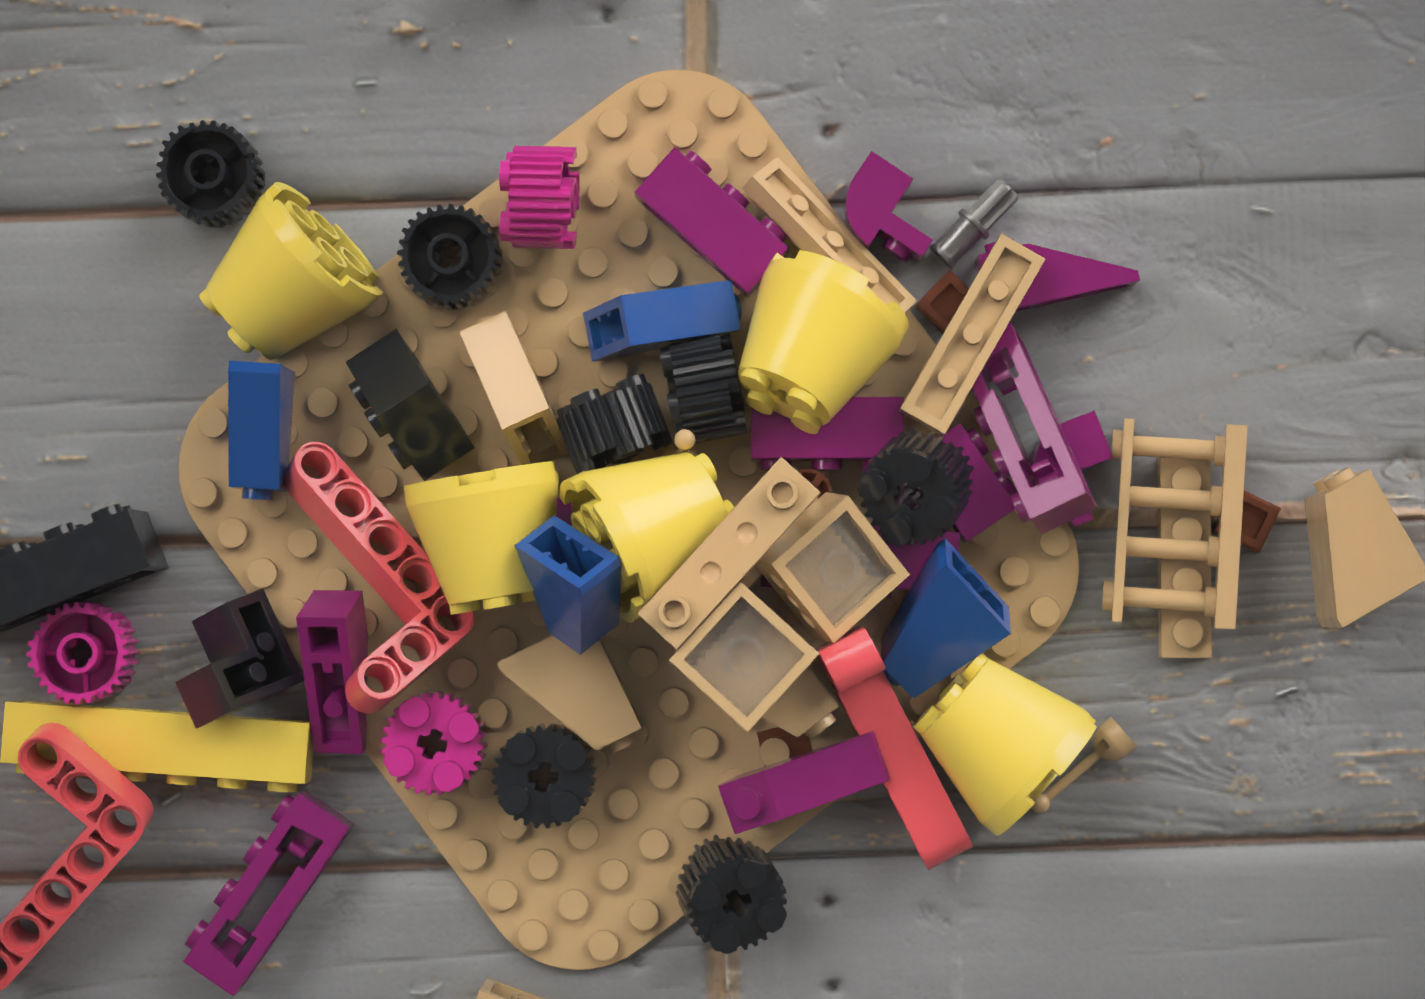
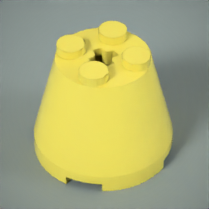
[199,182,383,360]
[738,250,909,434]
[559,452,735,623]
[404,461,559,615]
[913,653,1097,836]

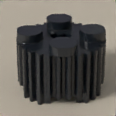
[156,120,265,228]
[397,204,503,311]
[659,334,748,443]
[556,374,673,474]
[857,428,974,547]
[492,723,597,829]
[675,835,787,954]

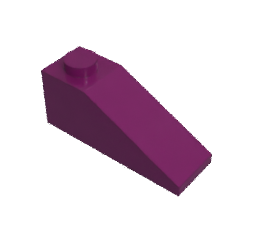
[974,239,1140,312]
[296,590,368,754]
[718,731,890,834]

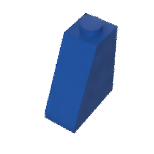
[583,280,742,362]
[228,360,295,501]
[514,515,622,655]
[881,538,1011,699]

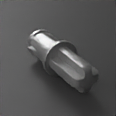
[930,179,1018,269]

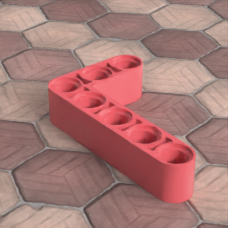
[284,442,475,714]
[815,626,973,870]
[0,722,154,991]

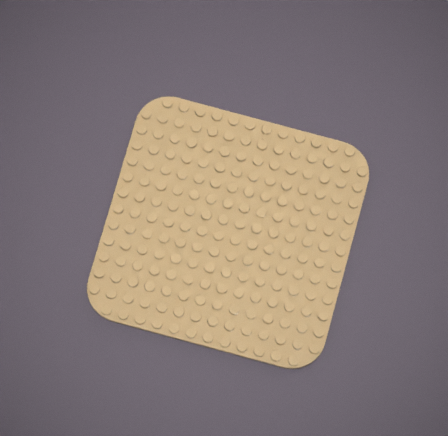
[179,70,1079,970]

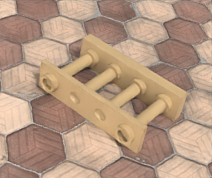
[1102,418,1248,629]
[638,457,821,650]

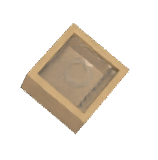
[756,492,910,643]
[669,582,820,732]

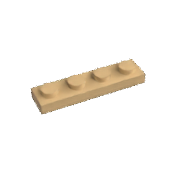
[742,157,917,313]
[899,233,1045,436]
[1157,457,1212,658]

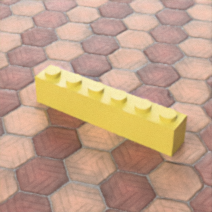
[0,700,314,792]

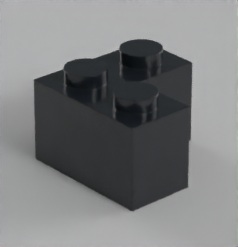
[346,329,475,481]
[175,589,305,729]

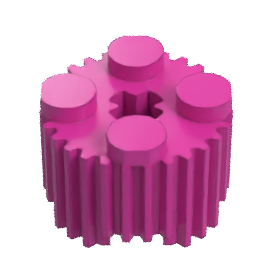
[499,145,580,249]
[26,602,140,704]
[381,691,488,796]

